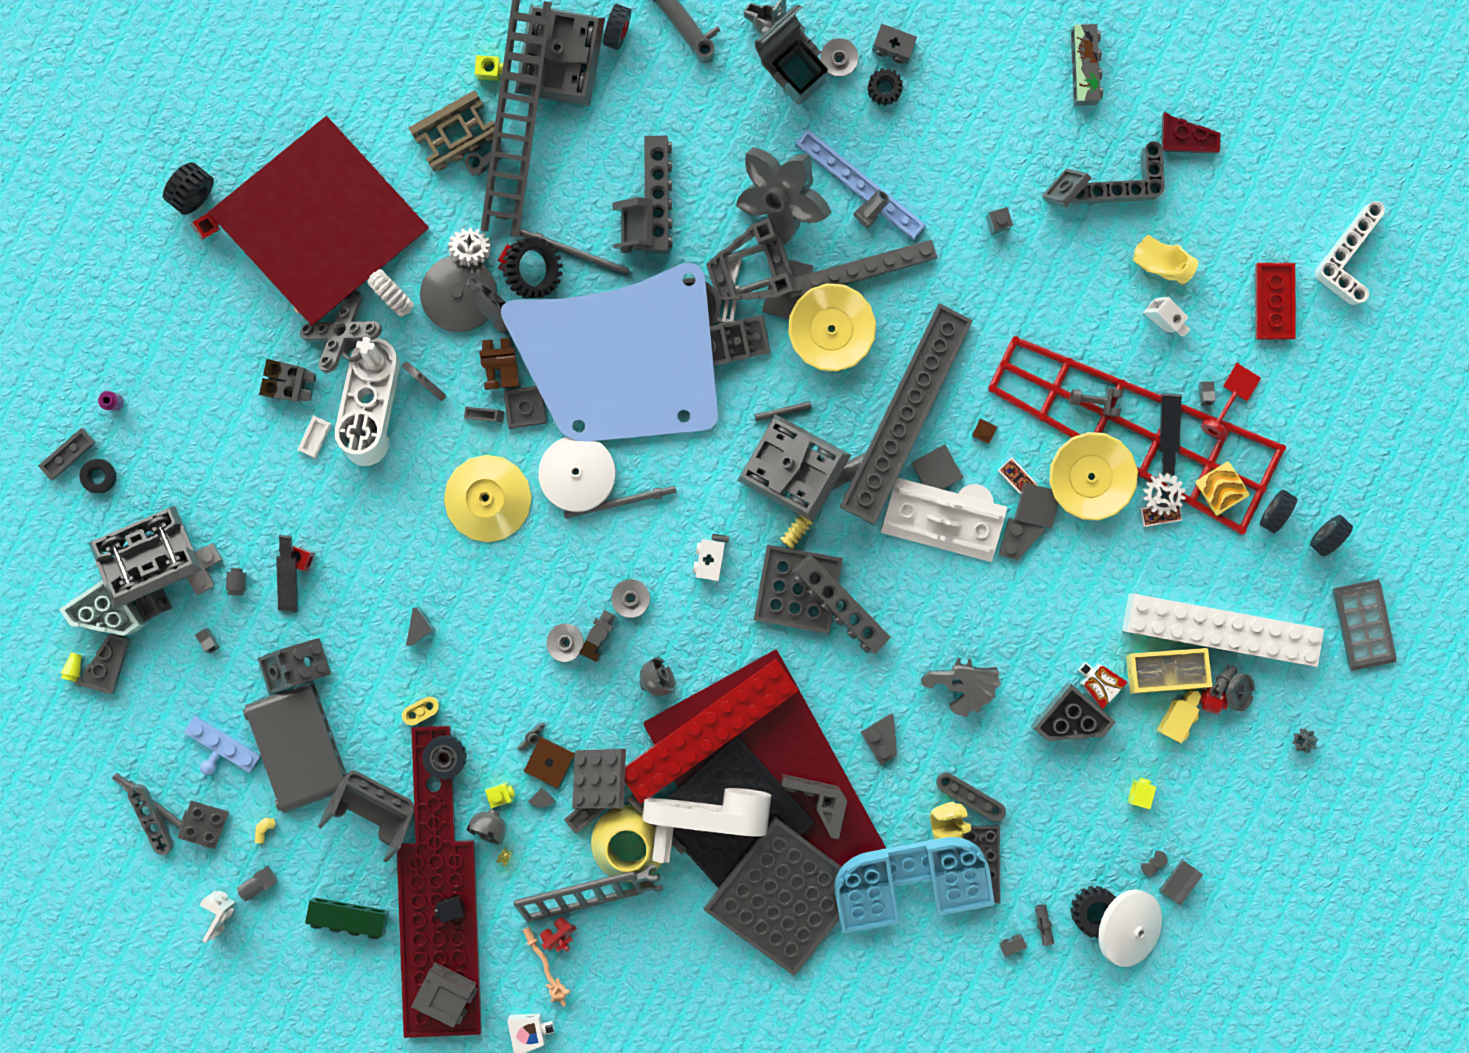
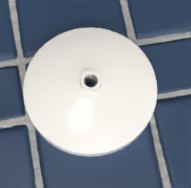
[539,437,616,512]
[1099,890,1162,967]

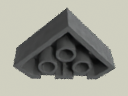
[1030,683,1116,741]

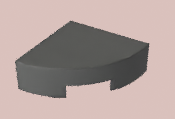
[528,787,555,807]

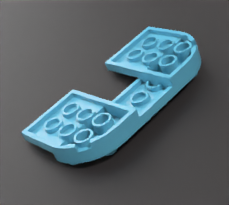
[834,837,995,934]

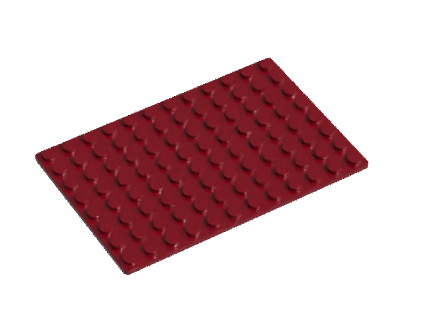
[644,650,886,866]

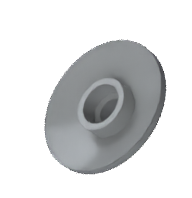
[820,38,858,77]
[611,579,650,618]
[547,623,584,662]

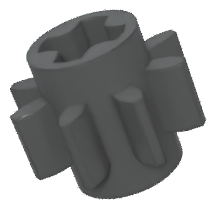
[1292,729,1318,753]

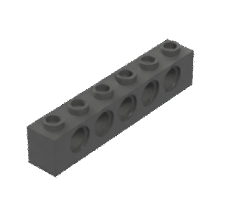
[644,136,672,254]
[791,555,891,654]

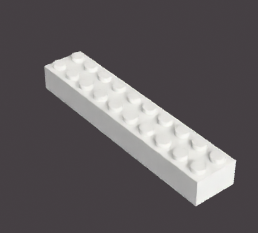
[1122,593,1324,667]

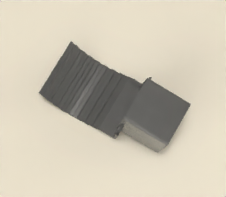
[754,5,828,105]

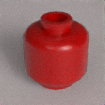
[1199,687,1228,714]

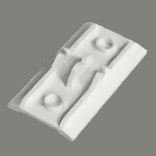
[881,477,1007,562]

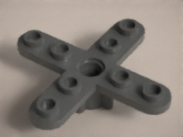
[300,291,382,373]

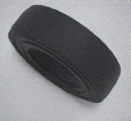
[79,459,116,493]

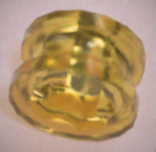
[496,847,513,867]

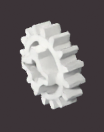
[448,228,491,267]
[1142,473,1186,515]

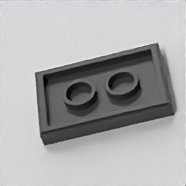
[762,260,813,319]

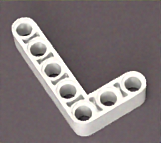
[1315,201,1385,305]

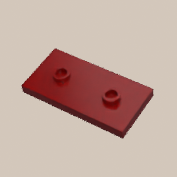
[1255,263,1296,340]

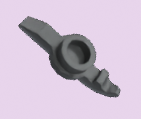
[517,723,545,751]

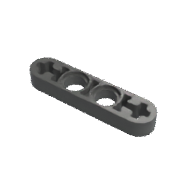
[128,784,174,855]

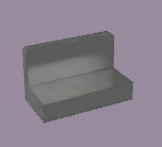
[1160,859,1203,905]

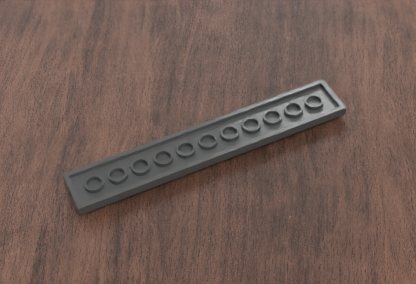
[839,303,973,525]

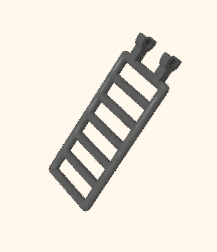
[514,864,663,922]

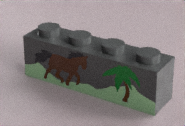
[1071,24,1103,106]

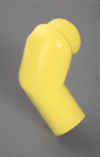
[255,818,276,843]

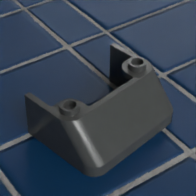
[318,771,414,862]

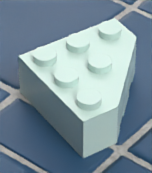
[59,580,147,636]

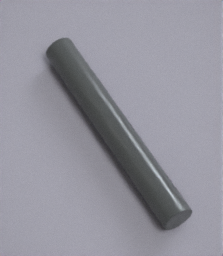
[754,401,812,422]

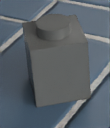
[986,207,1013,235]

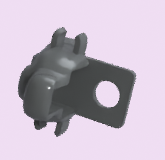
[744,0,805,34]

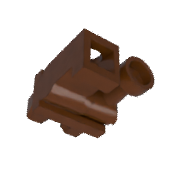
[479,338,521,390]

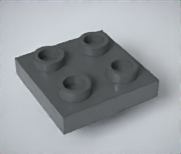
[177,800,229,849]

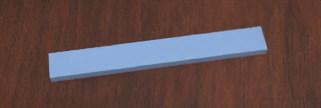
[795,129,926,241]

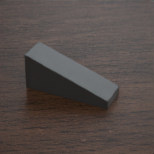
[464,407,504,423]

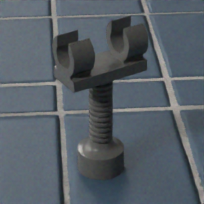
[1070,388,1123,417]

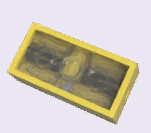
[1126,648,1212,694]

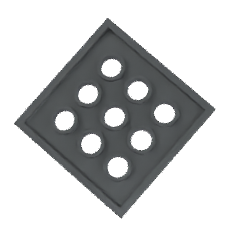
[754,545,843,634]

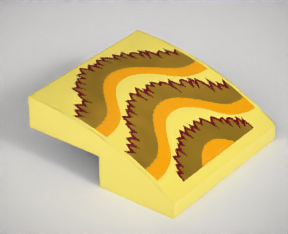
[1195,461,1250,516]

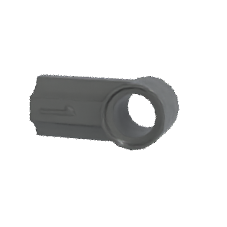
[853,190,890,228]
[237,865,278,902]

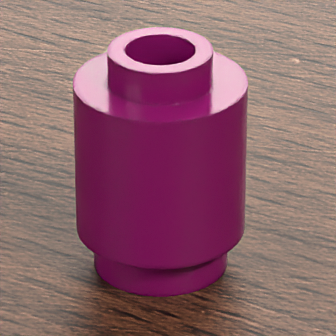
[98,391,124,412]

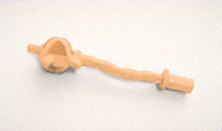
[523,927,570,1006]

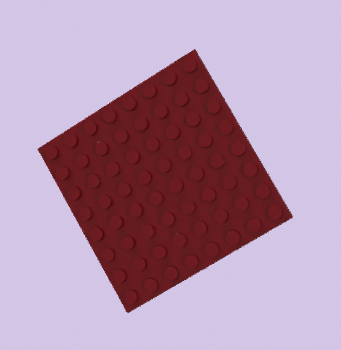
[208,115,429,326]

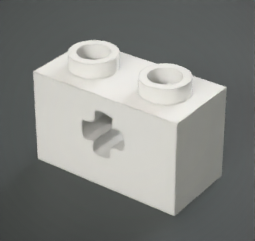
[693,539,725,581]

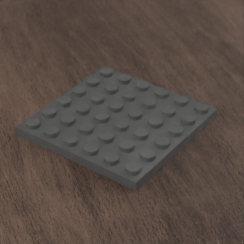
[703,817,842,976]

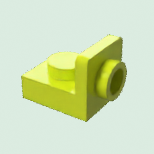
[485,782,515,808]

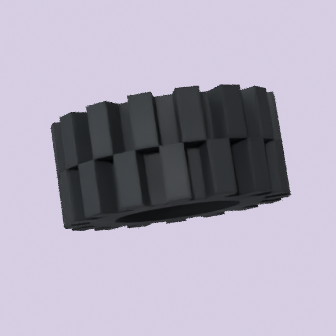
[867,68,903,106]

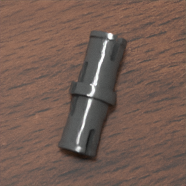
[1210,665,1237,698]
[1034,904,1055,946]

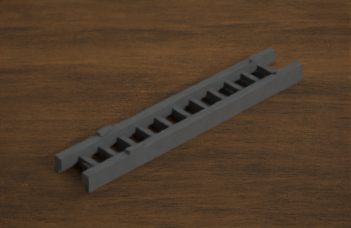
[480,0,552,237]

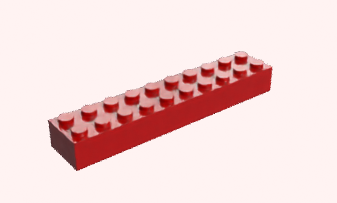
[625,658,799,804]

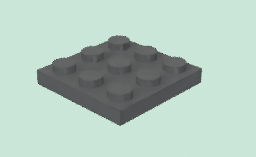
[572,749,626,809]

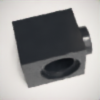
[435,894,467,923]

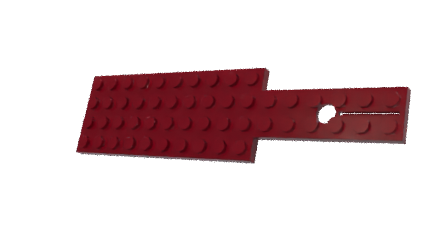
[397,725,482,1038]

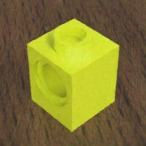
[475,55,503,81]
[1127,778,1156,809]

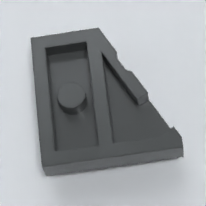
[998,518,1045,560]
[860,713,897,765]

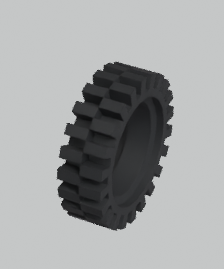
[502,237,563,298]

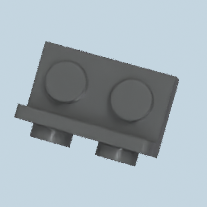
[134,588,172,622]

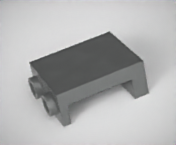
[613,197,652,253]

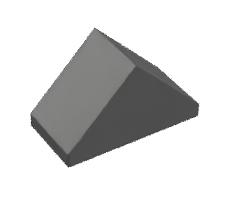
[406,607,435,646]

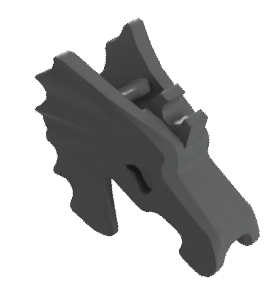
[921,657,1001,717]

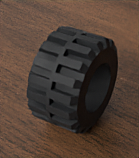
[162,162,214,215]
[1070,886,1116,939]

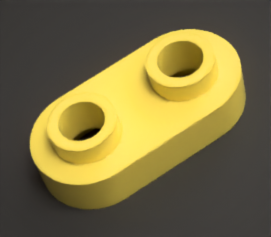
[402,697,439,725]

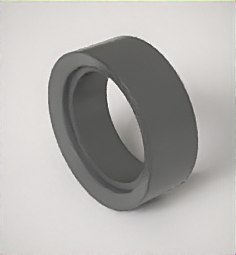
[342,340,362,362]

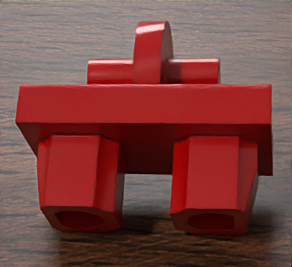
[540,917,577,952]

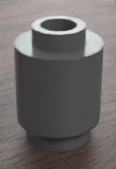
[226,568,247,596]

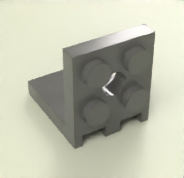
[258,638,331,694]

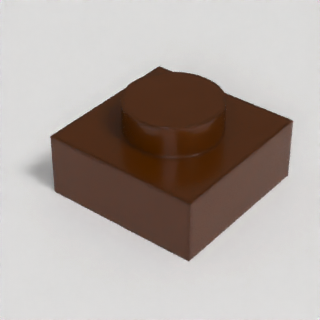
[971,418,997,444]

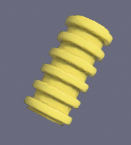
[780,515,813,549]

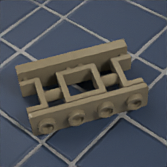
[408,90,495,171]

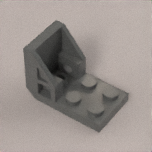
[781,774,847,839]

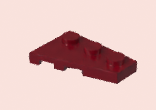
[1161,112,1221,154]

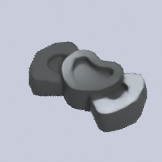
[1141,850,1168,876]

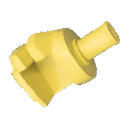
[930,802,972,839]

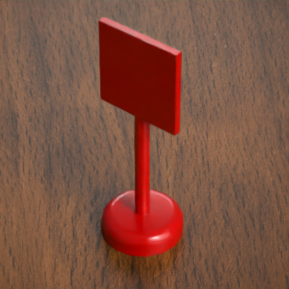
[1200,363,1261,440]

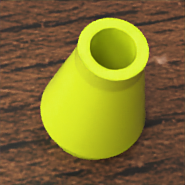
[61,653,82,682]

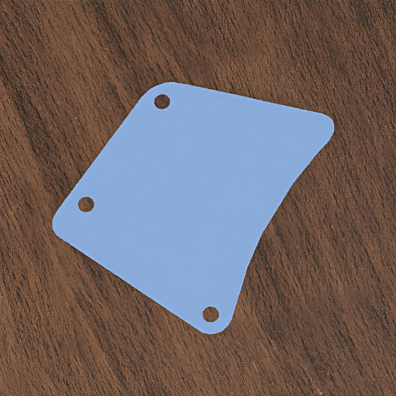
[501,263,718,442]

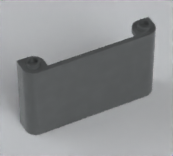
[243,681,347,813]

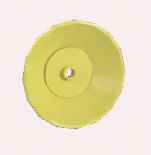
[788,284,876,371]
[1049,432,1138,520]
[444,455,532,542]

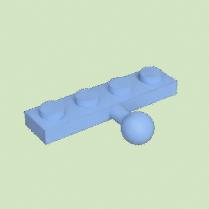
[184,716,261,775]

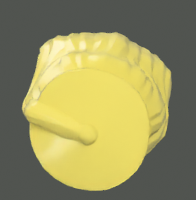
[1133,235,1198,285]

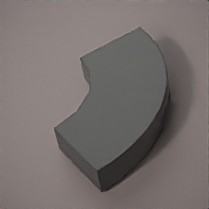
[402,361,446,401]

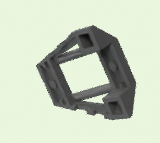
[706,218,794,300]

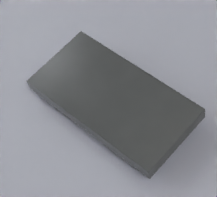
[964,825,1000,903]

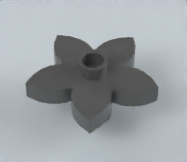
[735,147,832,244]

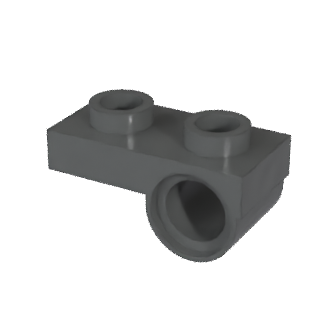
[465,149,503,176]

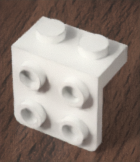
[200,891,235,943]

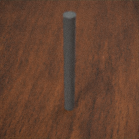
[627,795,687,855]

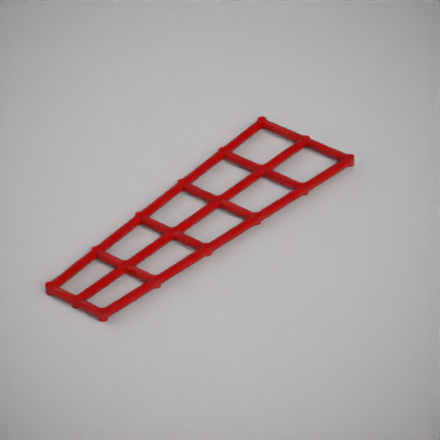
[988,336,1286,534]

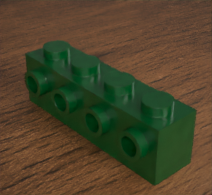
[305,897,389,939]

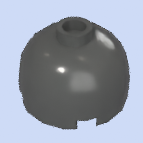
[639,657,676,696]
[466,809,506,844]

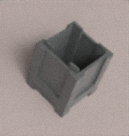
[411,962,478,1028]

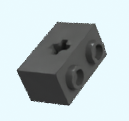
[872,23,917,64]

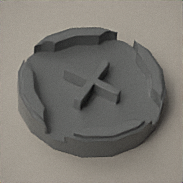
[1226,673,1255,712]

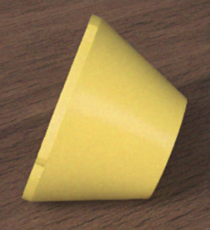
[591,805,662,882]

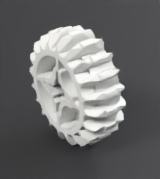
[368,270,414,317]

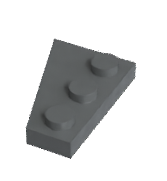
[75,633,130,695]

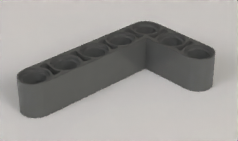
[1071,141,1165,204]

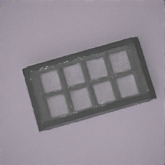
[1333,579,1397,671]

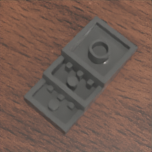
[710,315,771,366]

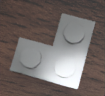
[187,543,223,595]

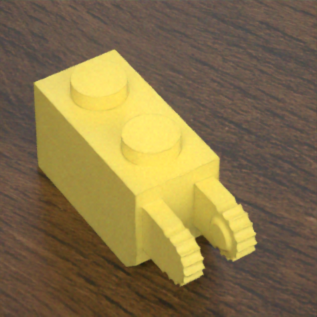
[1157,690,1201,743]

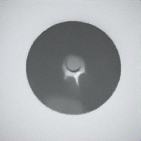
[420,256,497,333]

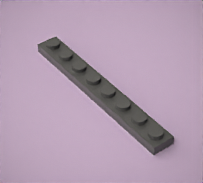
[789,239,937,300]

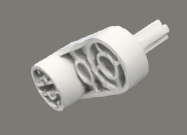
[335,337,400,466]
[642,788,771,863]

